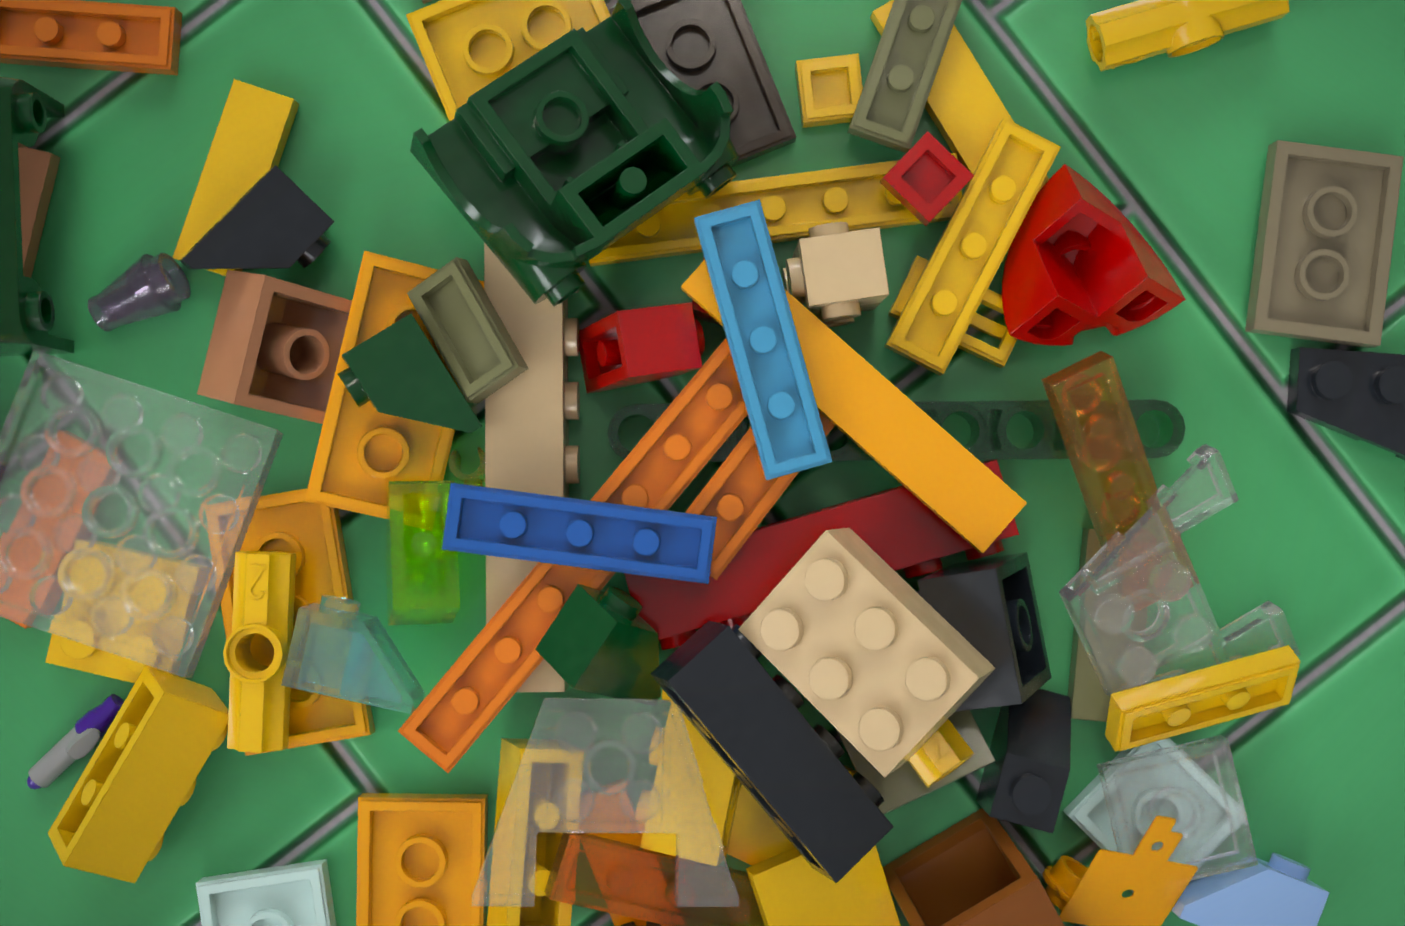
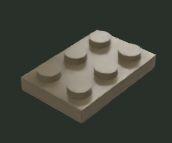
[1245,140,1404,348]

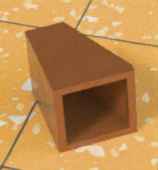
[883,808,1065,926]

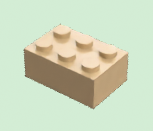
[738,528,996,778]

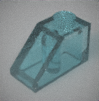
[281,595,425,714]

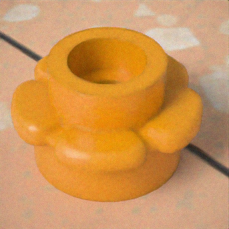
[1042,855,1087,910]

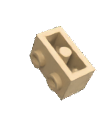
[782,222,889,327]

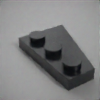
[1287,347,1405,460]

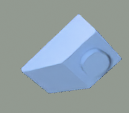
[1171,853,1329,926]

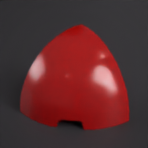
[1002,164,1186,346]

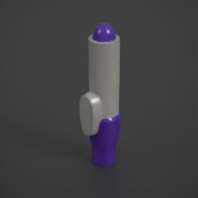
[27,694,124,790]

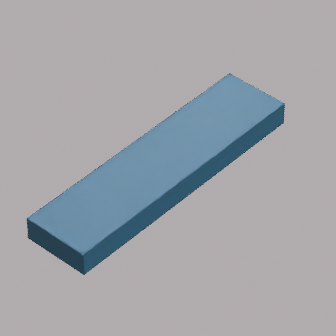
[694,199,832,480]

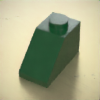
[338,313,482,433]
[535,584,661,706]

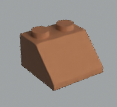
[197,270,352,424]

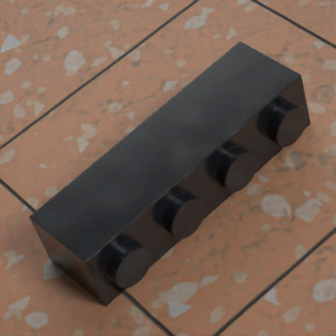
[650,621,893,883]

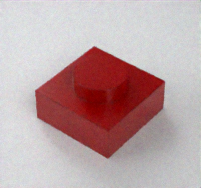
[880,131,974,226]

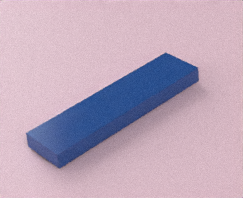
[442,483,717,584]

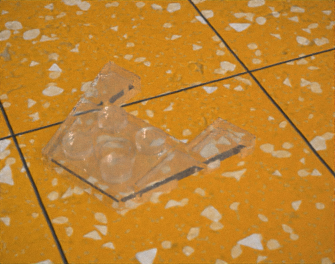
[1059,444,1301,697]
[472,698,739,907]

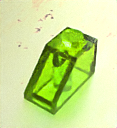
[386,481,460,626]

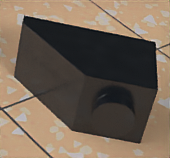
[179,165,334,269]
[976,688,1071,833]

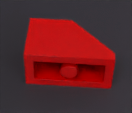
[579,302,705,394]

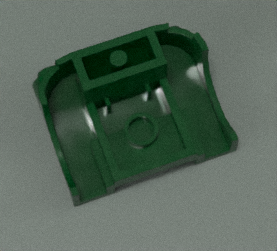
[410,0,739,307]

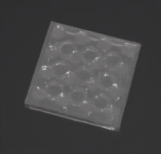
[0,350,283,678]

